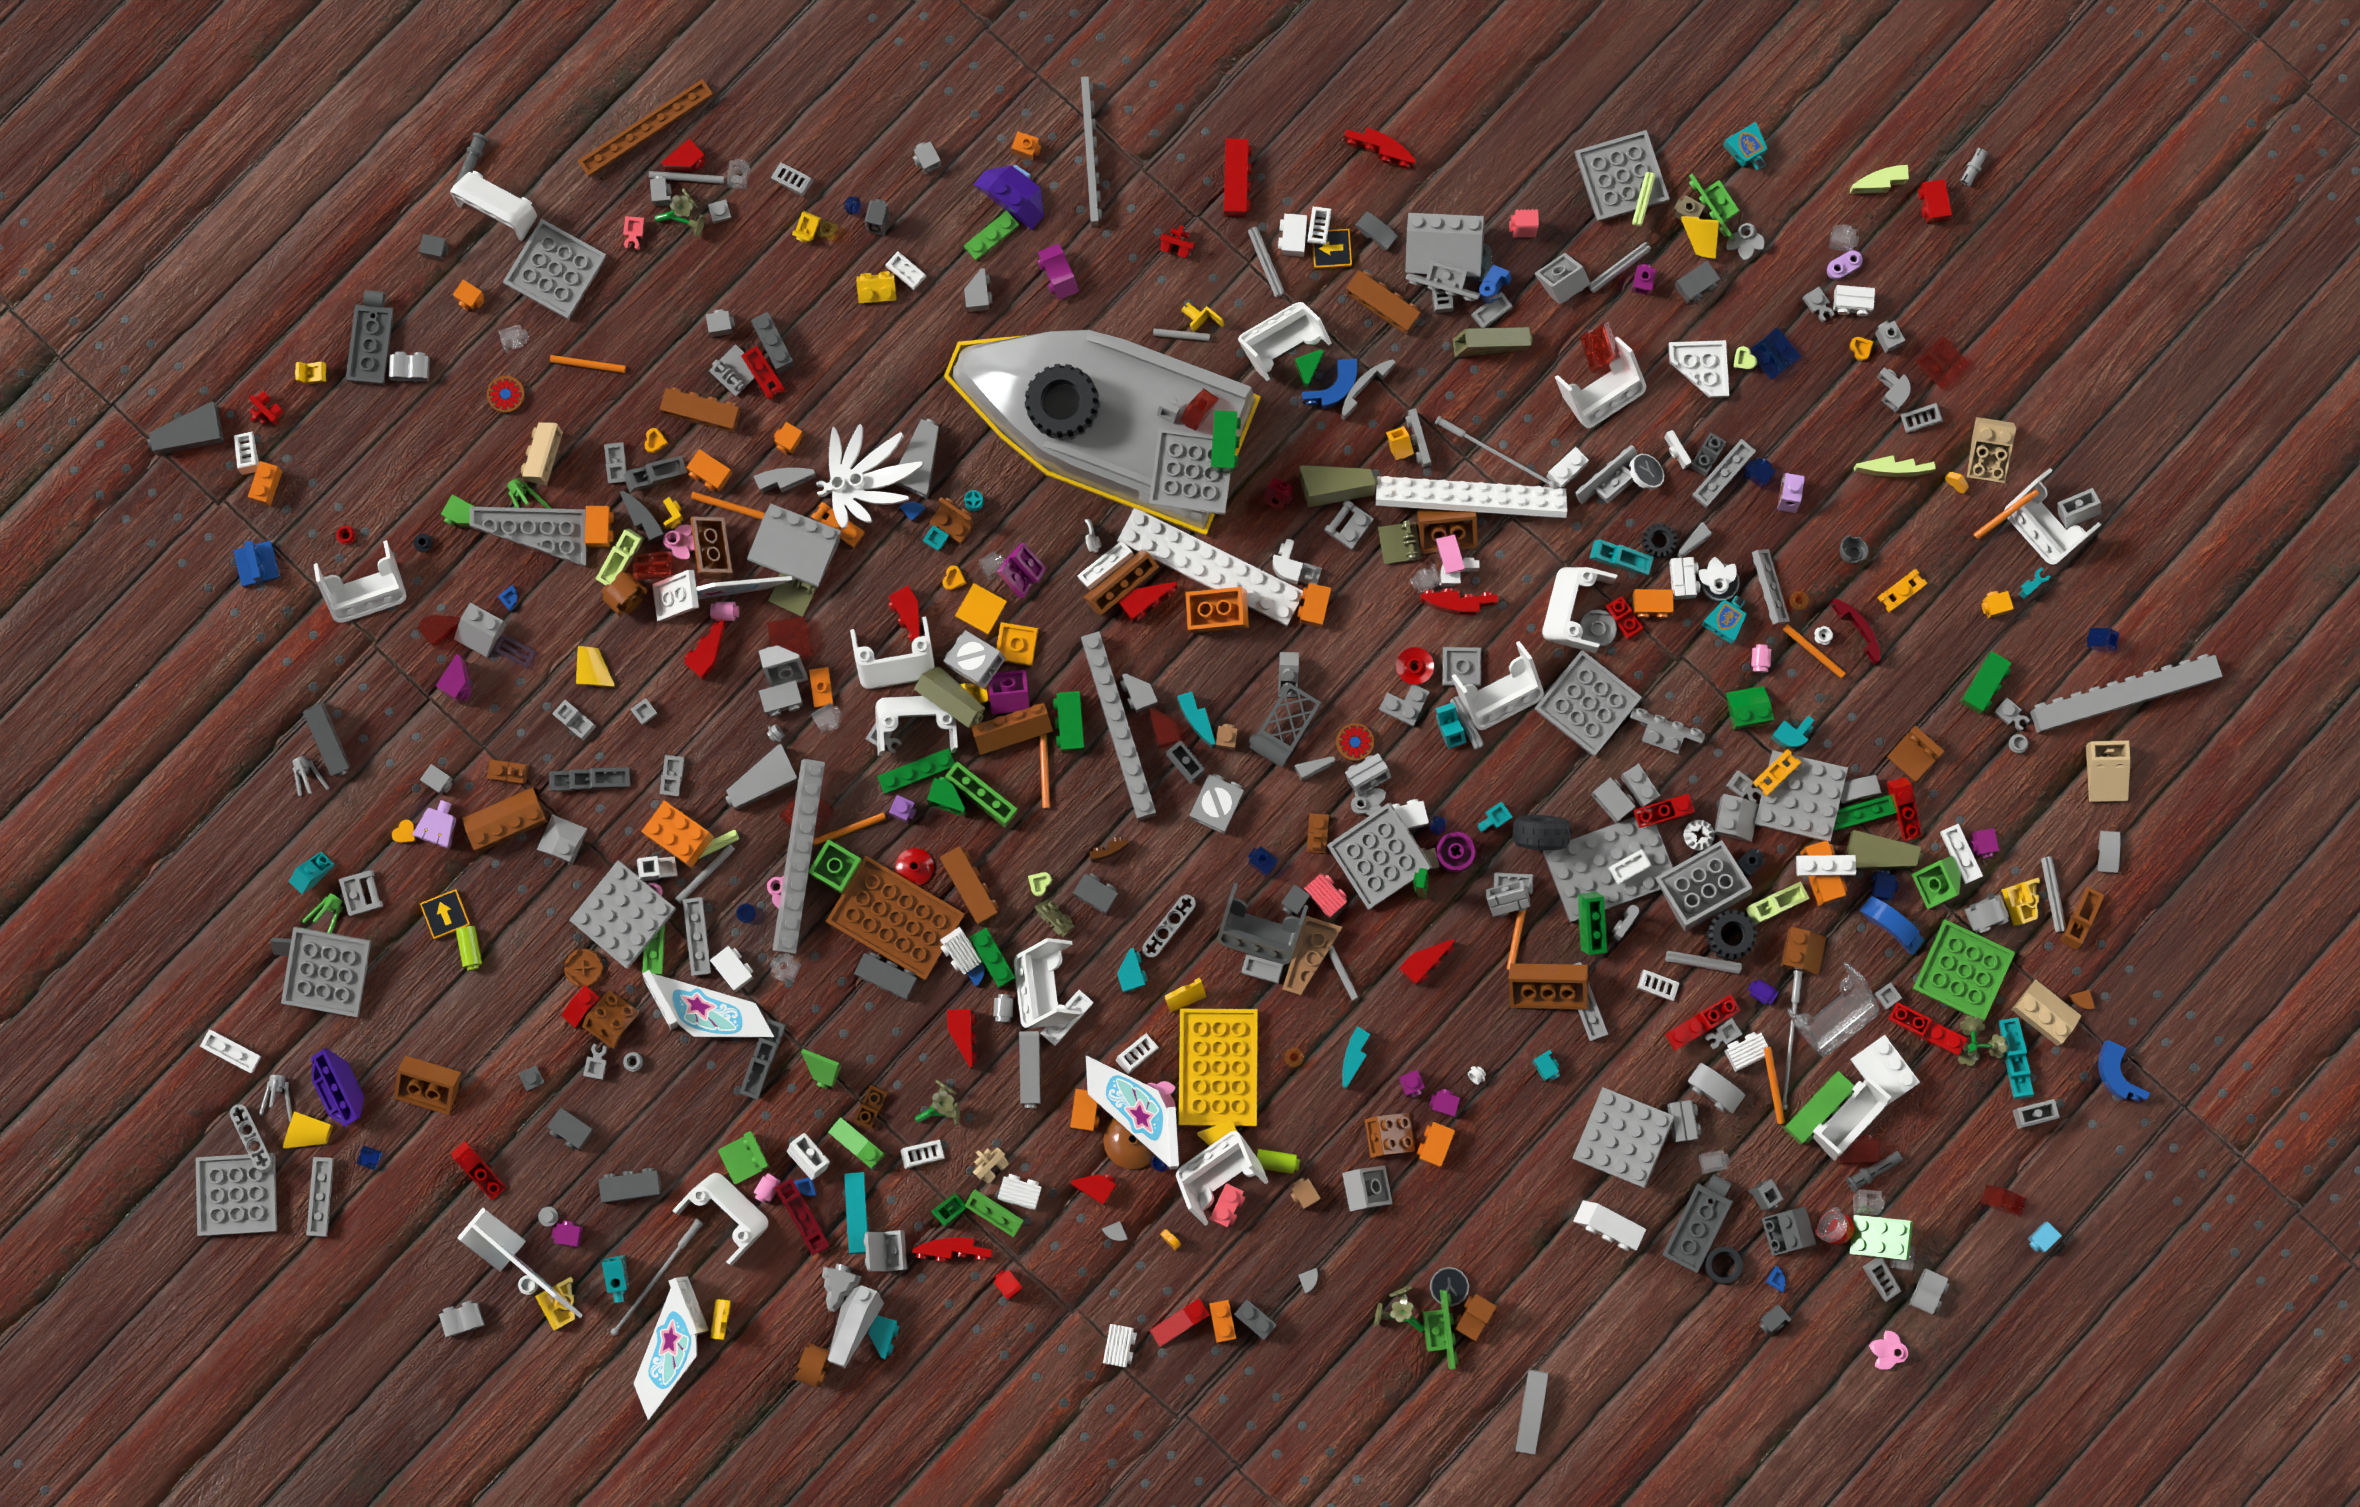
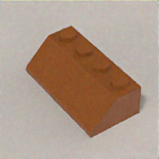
[462,787,548,854]
[1508,963,1588,1009]

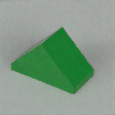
[1295,349,1324,389]
[931,1193,967,1228]

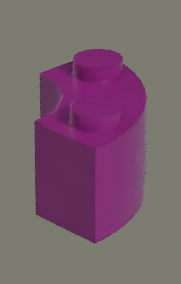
[1037,244,1079,300]

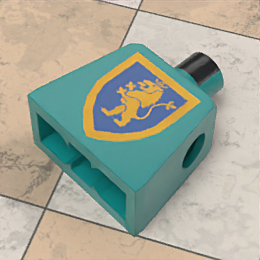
[1723,122,1767,171]
[1702,596,1746,645]
[602,1255,629,1303]

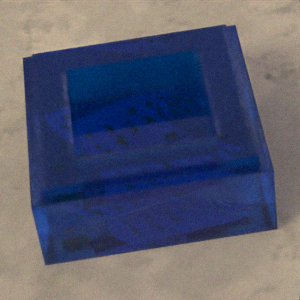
[356,1145,382,1170]

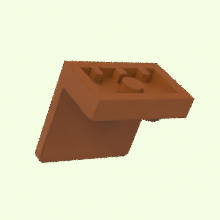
[929,497,974,544]
[1887,725,1944,782]
[582,991,639,1049]
[1365,1113,1415,1158]

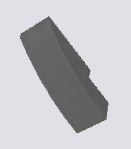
[624,456,688,493]
[620,491,664,544]

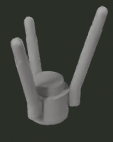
[292,756,330,797]
[259,1075,292,1122]

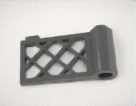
[1248,683,1322,768]

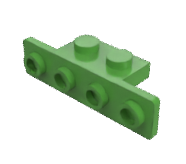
[1689,174,1740,239]
[1423,1289,1458,1370]

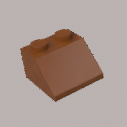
[1780,927,1826,975]

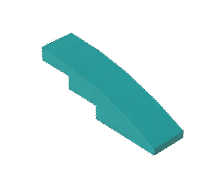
[1999,1018,2034,1100]
[845,1172,868,1255]

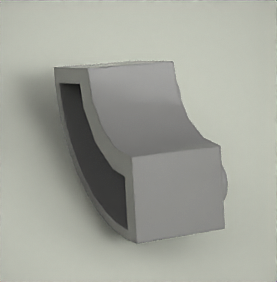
[1688,1063,1745,1114]

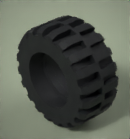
[1025,364,1100,440]

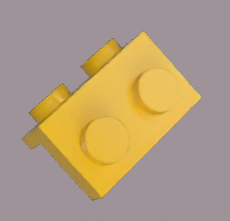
[856,271,896,303]

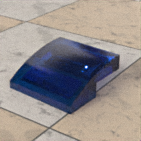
[1750,328,1802,380]

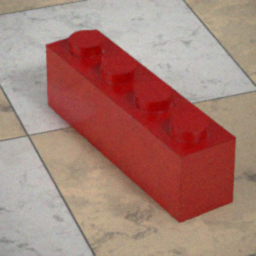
[1224,138,1252,217]

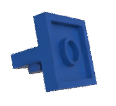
[233,540,280,588]

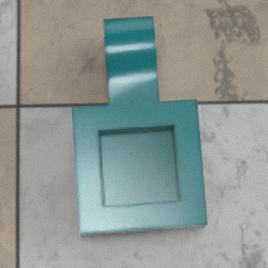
[2019,568,2050,599]
[1477,801,1512,832]

